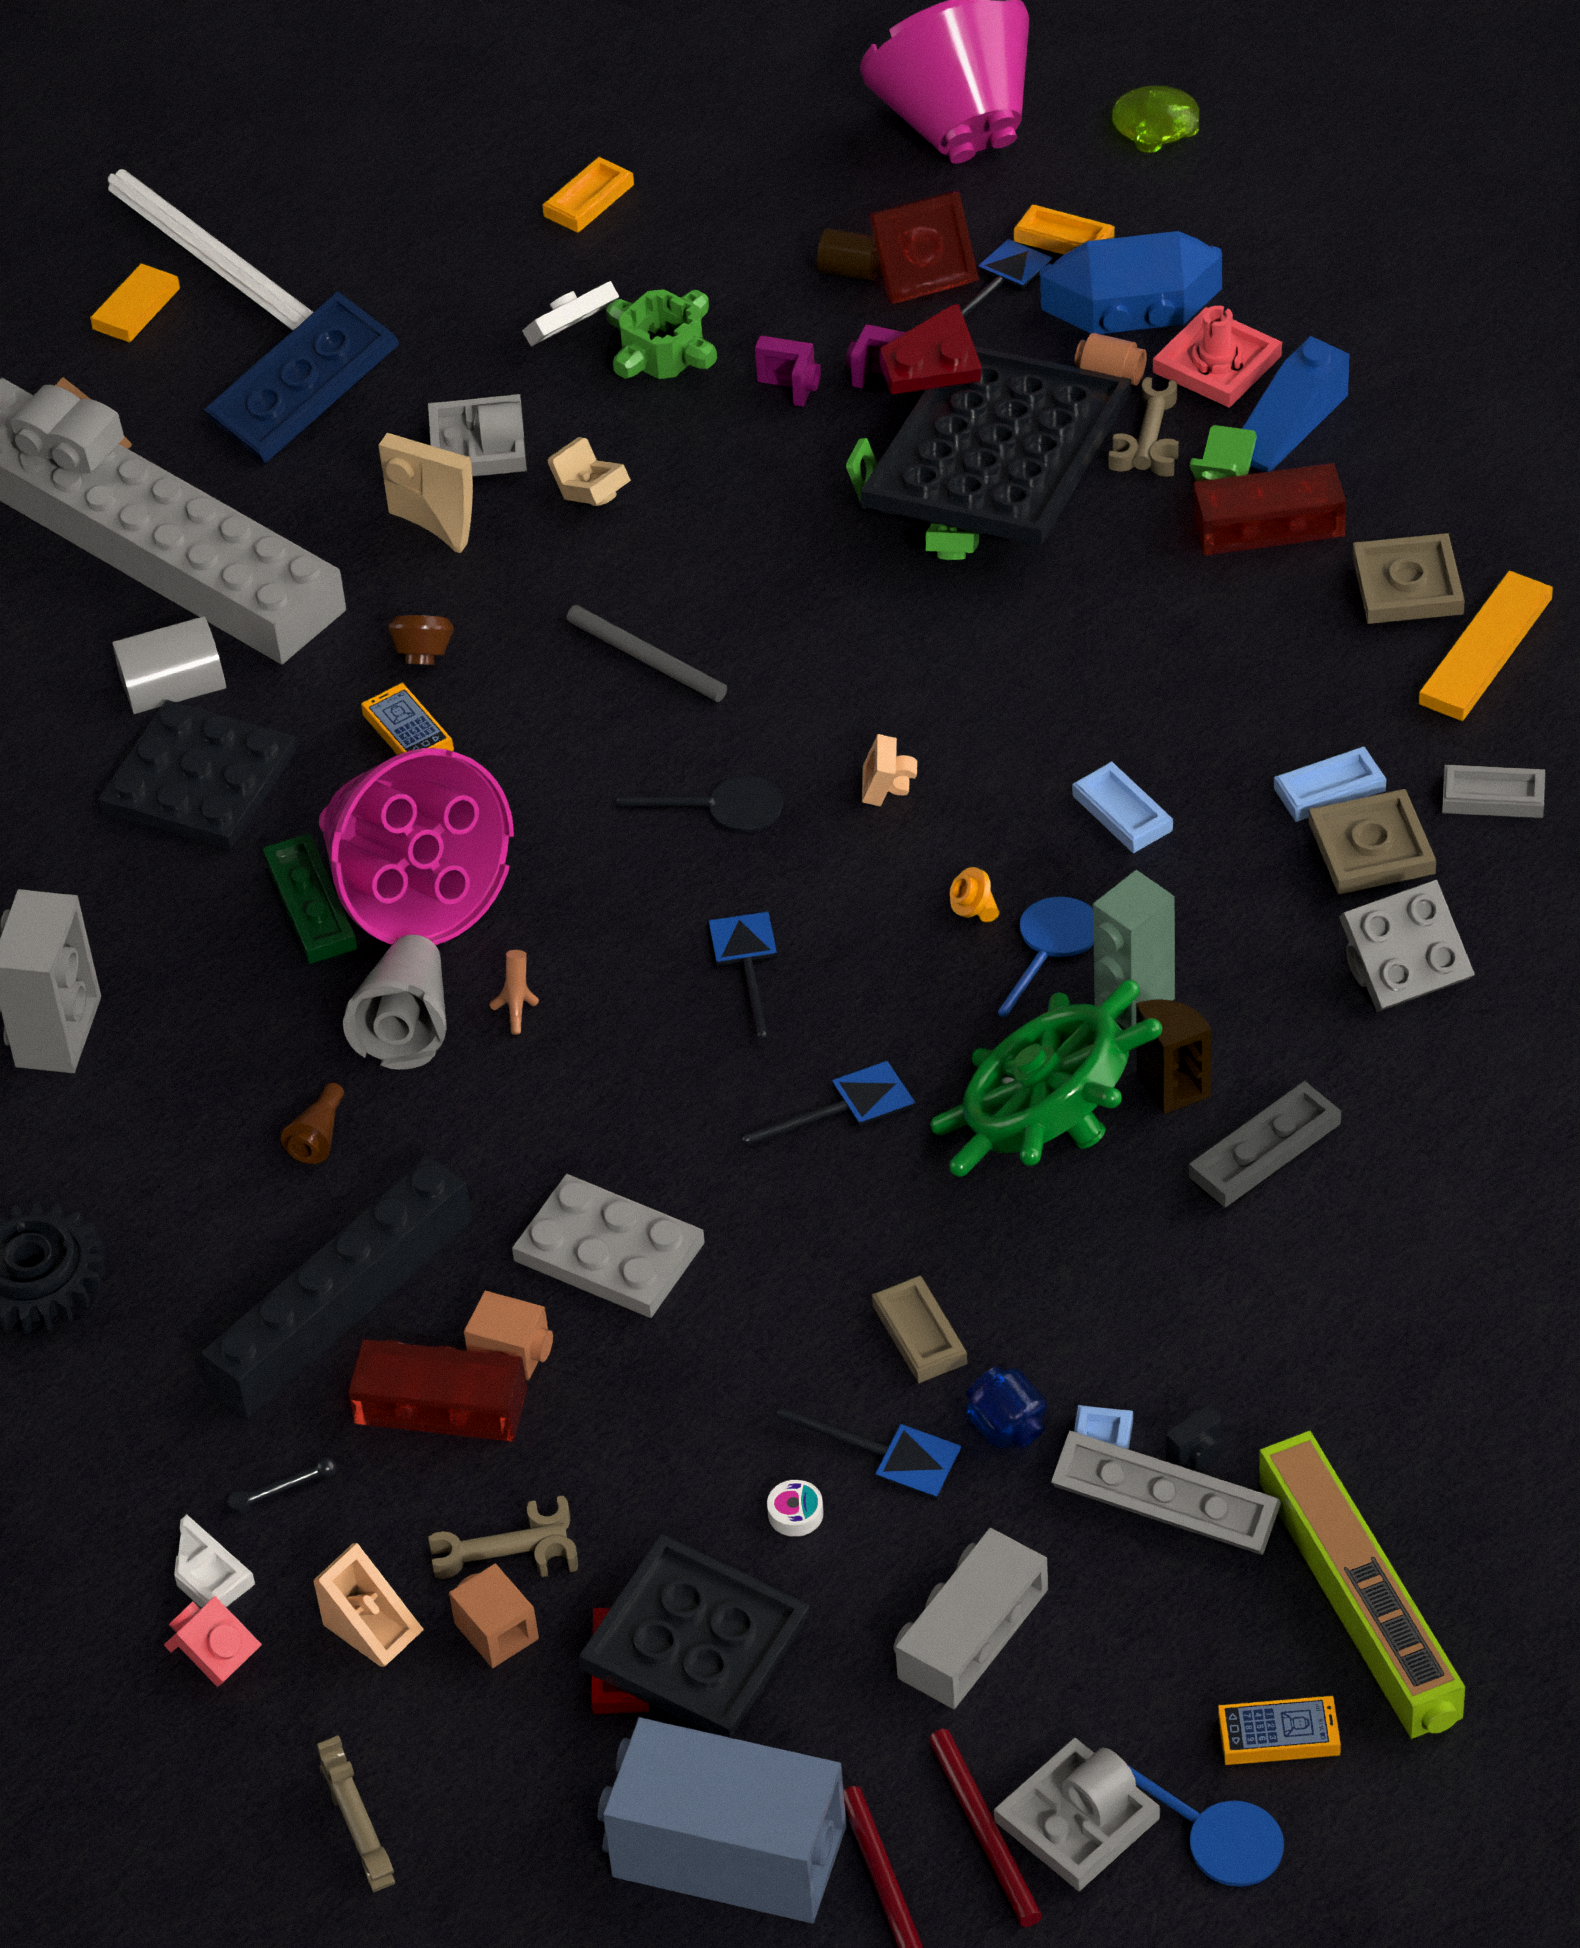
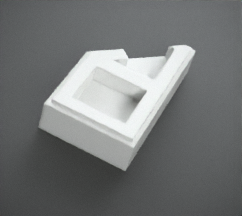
[174,1515,255,1608]

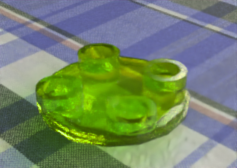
[1112,86,1199,153]

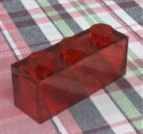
[1194,463,1346,556]
[349,1339,527,1442]

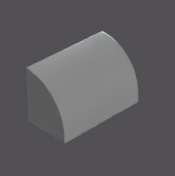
[112,616,227,714]

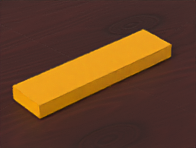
[1419,571,1553,721]

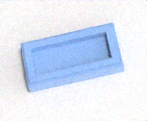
[1274,747,1386,822]
[1072,762,1173,853]

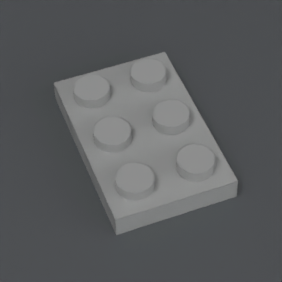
[512,1174,705,1318]

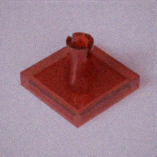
[869,191,979,303]

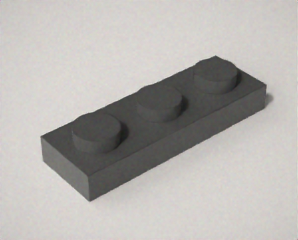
[1189,1081,1341,1208]

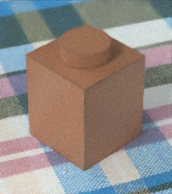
[464,1291,553,1380]
[449,1563,539,1668]

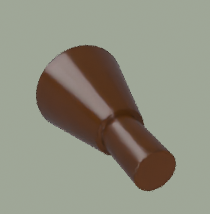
[281,1083,344,1164]

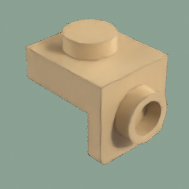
[548,437,631,506]

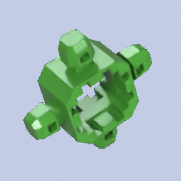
[606,289,717,379]

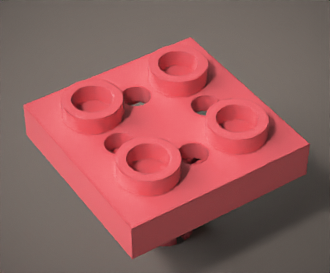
[1153,306,1282,408]

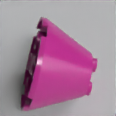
[860,0,1029,164]
[319,748,514,945]

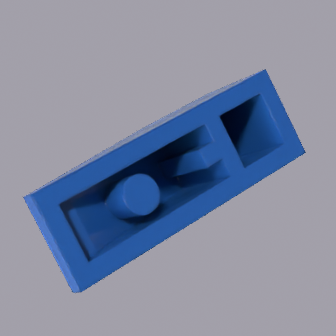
[1242,336,1349,474]

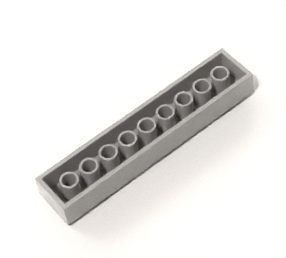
[0,378,346,665]

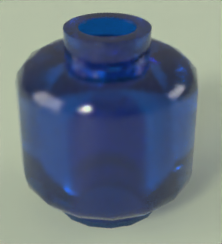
[966,1366,1047,1449]

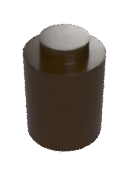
[817,228,888,281]

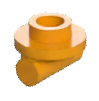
[950,867,999,922]

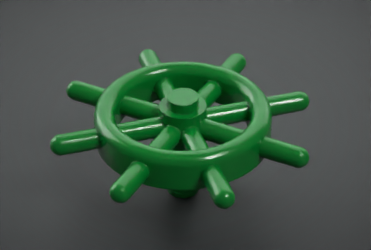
[930,979,1162,1177]

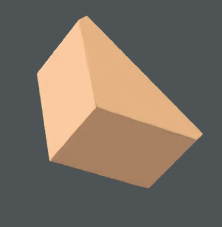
[313,1543,424,1667]

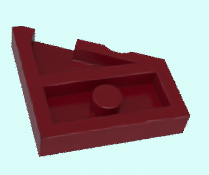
[879,304,982,394]

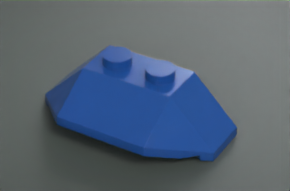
[1040,231,1222,334]

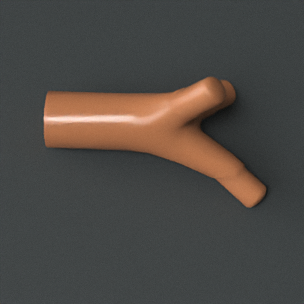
[489,950,539,1035]

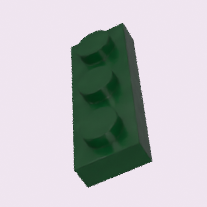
[263,833,357,964]

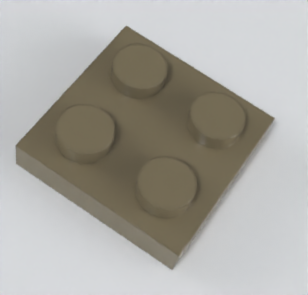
[1353,533,1465,624]
[1309,789,1436,895]

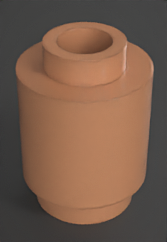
[1075,333,1147,386]

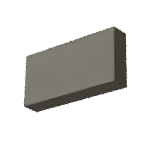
[872,1275,967,1383]

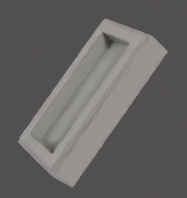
[1442,765,1545,818]

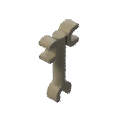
[1109,377,1179,477]
[428,1496,578,1579]
[316,1735,395,1893]

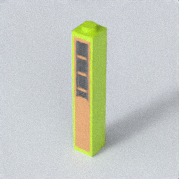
[1259,1431,1465,1739]

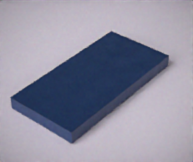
[204,291,399,464]

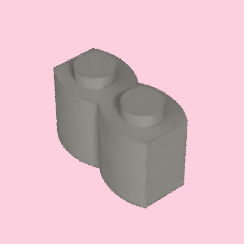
[10,385,124,473]

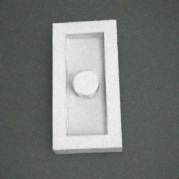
[522,281,619,346]

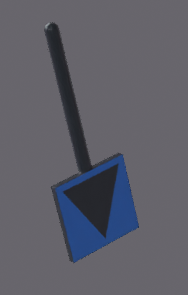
[961,239,1053,317]
[709,912,777,1040]
[742,1061,915,1145]
[776,1408,962,1500]

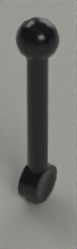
[228,1457,337,1515]

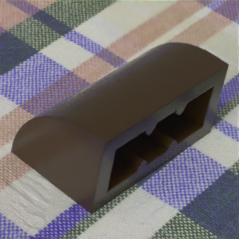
[1136,999,1211,1114]

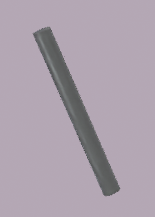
[567,605,727,702]

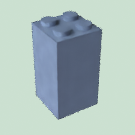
[598,1717,847,1924]

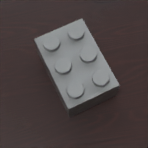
[0,889,101,1073]

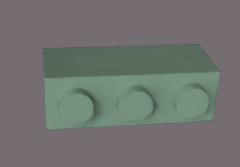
[1093,870,1175,1028]

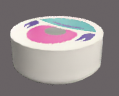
[767,1480,823,1536]

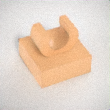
[862,734,917,807]

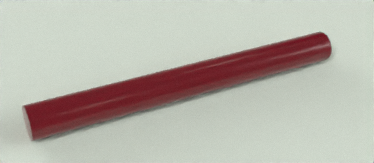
[929,1729,1042,1927]
[843,1786,923,1948]

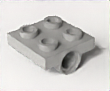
[428,394,527,476]
[1339,880,1475,1012]
[994,1738,1160,1891]

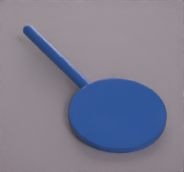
[998,897,1094,1017]
[1128,1766,1284,1887]

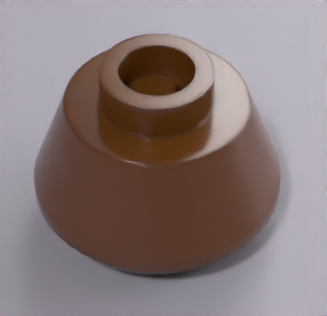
[388,615,454,665]

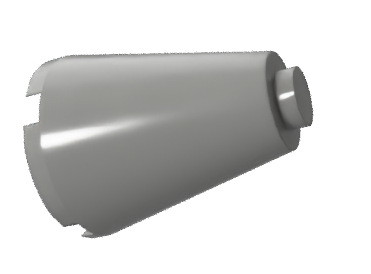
[343,935,447,1070]

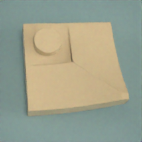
[379,433,473,553]

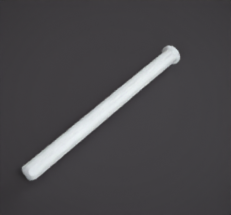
[108,169,313,330]

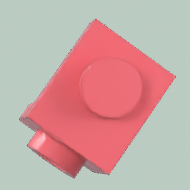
[164,1596,262,1687]

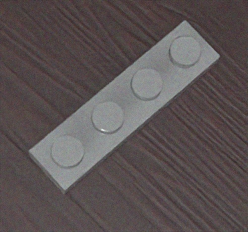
[1051,1430,1281,1555]

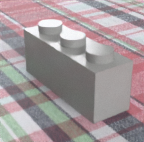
[894,1528,1048,1710]

